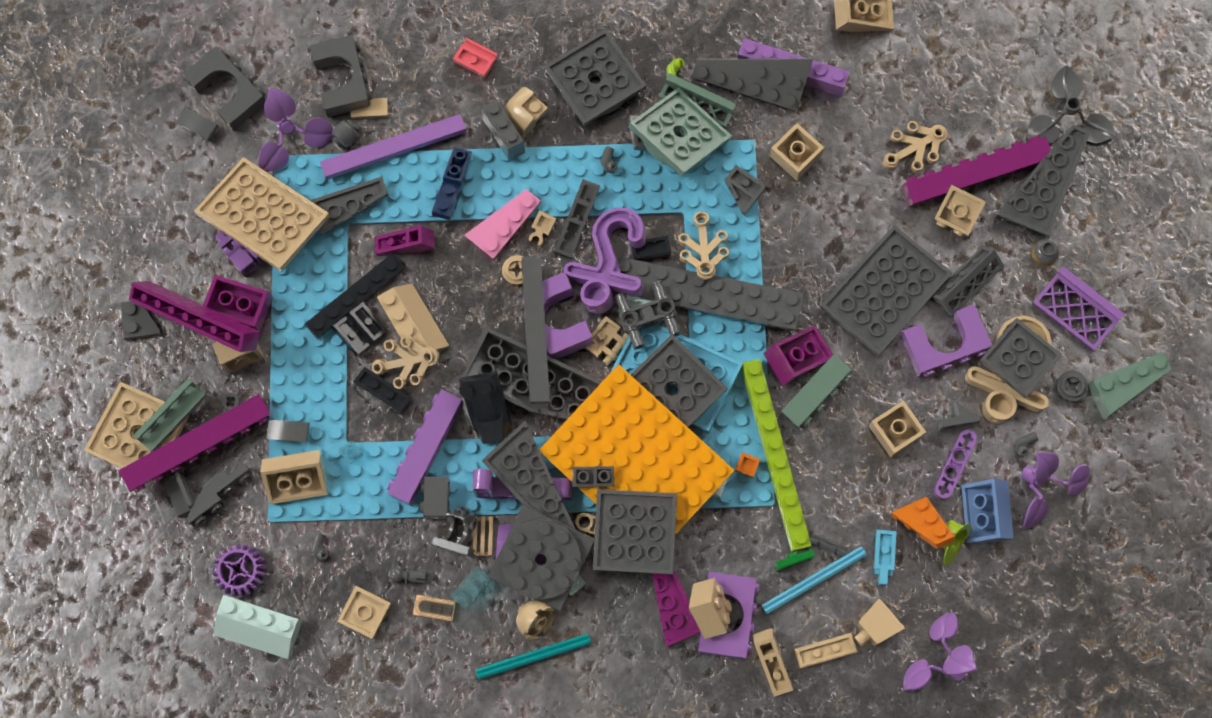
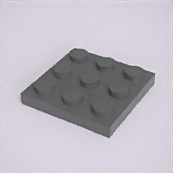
[979,318,1062,398]

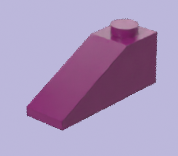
[375,225,435,255]

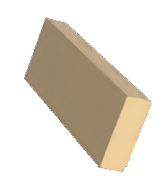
[794,633,858,669]

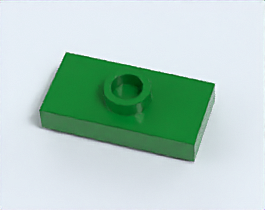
[774,549,815,572]

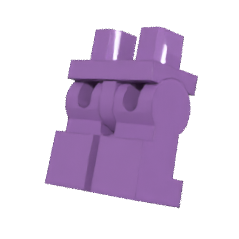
[215,231,264,277]

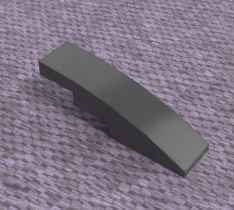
[555,179,600,258]

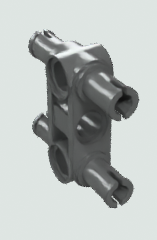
[615,281,681,350]

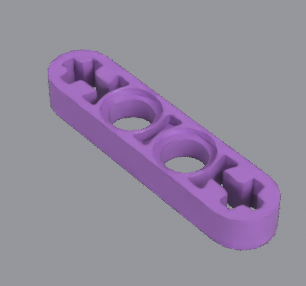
[934,430,977,500]

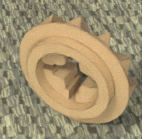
[502,255,523,285]

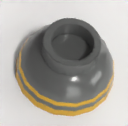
[1032,239,1059,266]

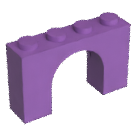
[522,272,595,360]
[900,304,992,377]
[698,572,759,660]

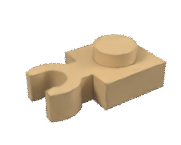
[529,210,556,246]

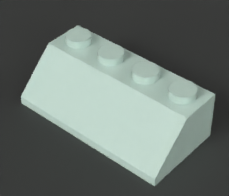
[214,595,302,660]

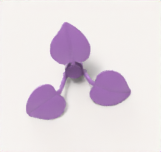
[258,88,334,172]
[1021,452,1090,529]
[903,612,977,691]

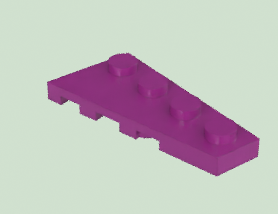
[652,570,701,648]

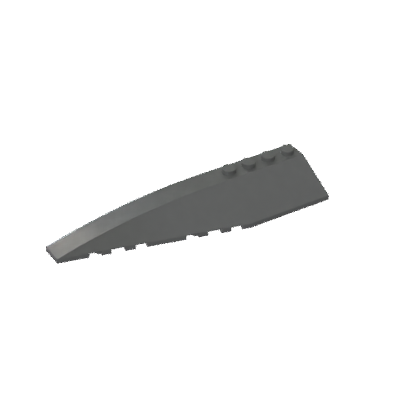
[462,327,696,432]

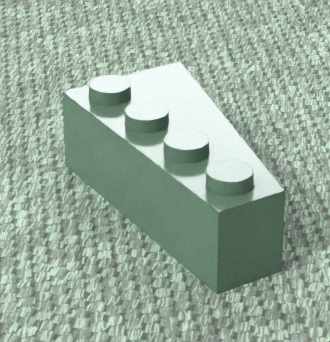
[782,354,853,427]

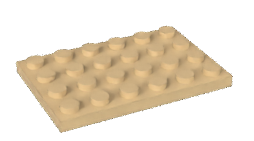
[194,157,330,272]

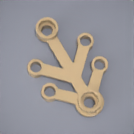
[883,121,948,173]
[678,211,729,280]
[372,335,439,389]

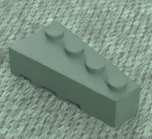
[1088,352,1172,420]

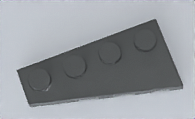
[310,177,389,236]

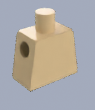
[854,598,905,647]

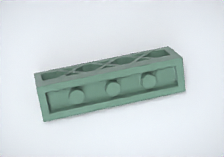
[659,73,736,129]
[133,378,207,452]

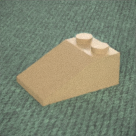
[834,0,894,32]

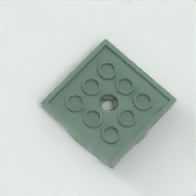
[628,87,732,177]

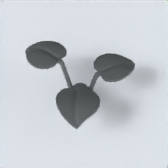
[1027,65,1116,144]

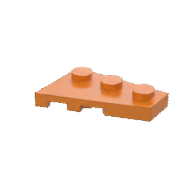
[891,497,955,549]

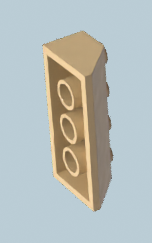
[377,284,450,366]

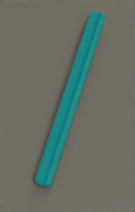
[476,634,591,679]

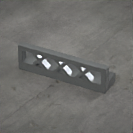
[932,246,1004,316]

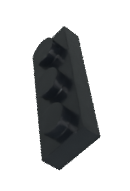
[353,367,412,415]

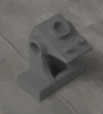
[431,507,477,558]

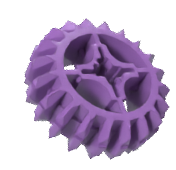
[212,544,266,597]

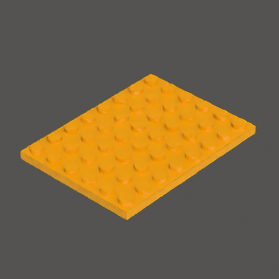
[539,364,735,535]

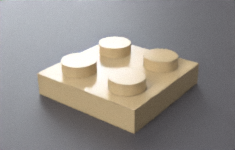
[337,586,391,639]

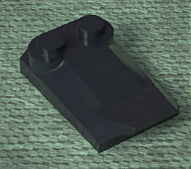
[459,371,512,444]

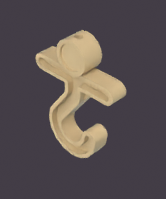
[965,316,1052,424]

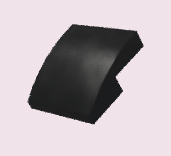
[332,302,388,357]

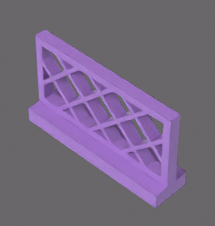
[1033,266,1125,351]

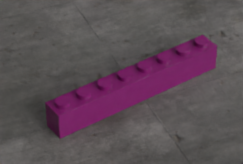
[902,135,1051,207]
[129,281,260,352]
[118,394,270,493]

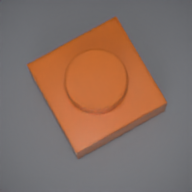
[735,452,760,478]

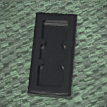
[631,236,671,261]

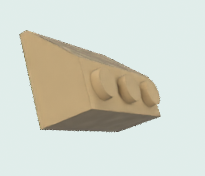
[261,450,328,504]

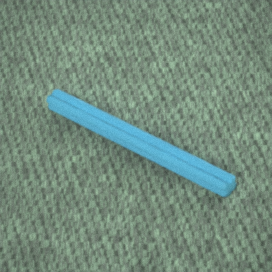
[762,547,866,614]

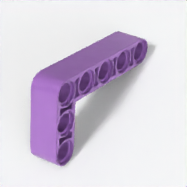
[472,469,572,500]

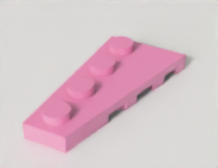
[464,189,541,260]

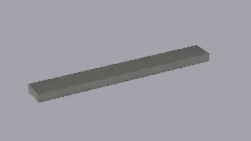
[521,257,550,404]

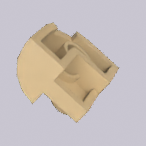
[505,87,548,138]

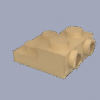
[934,185,986,237]

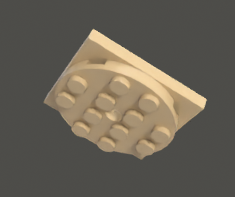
[84,382,189,482]

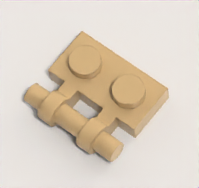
[584,316,629,366]

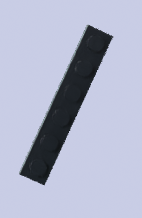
[304,253,405,339]

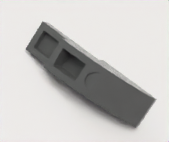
[187,464,252,527]

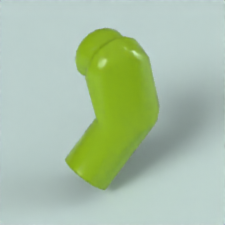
[666,58,684,76]

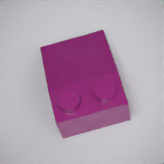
[763,325,833,386]

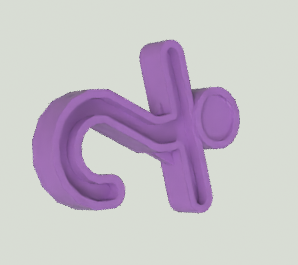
[564,208,647,314]

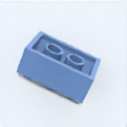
[961,479,1014,543]

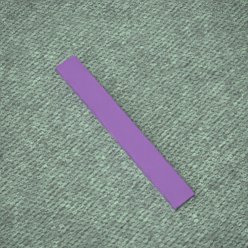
[320,114,467,180]

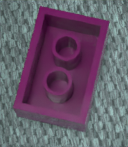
[203,275,273,331]

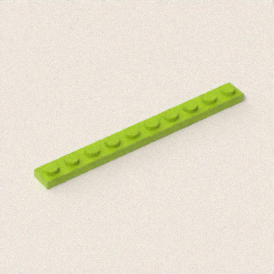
[741,359,812,551]

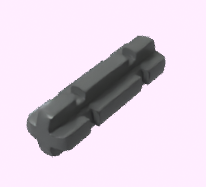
[810,533,848,556]

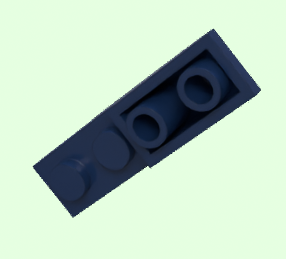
[432,147,472,220]

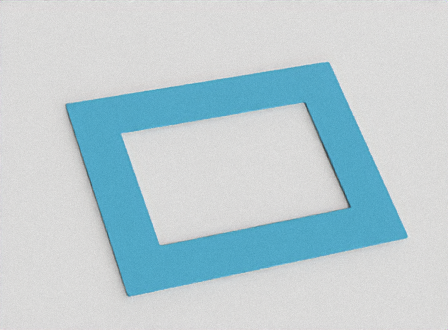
[268,140,775,522]

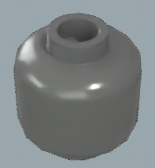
[331,120,359,148]

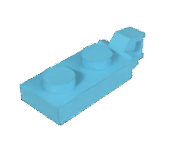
[873,530,896,586]

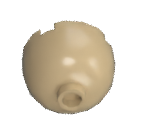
[516,600,555,641]

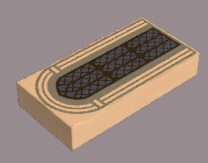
[413,595,456,622]

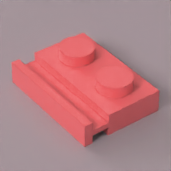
[453,37,498,78]

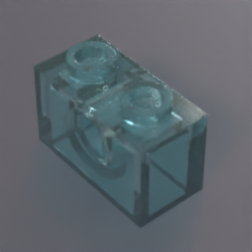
[450,565,493,611]

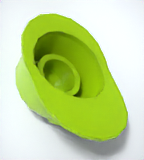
[943,520,972,565]

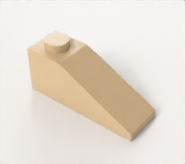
[753,628,793,697]

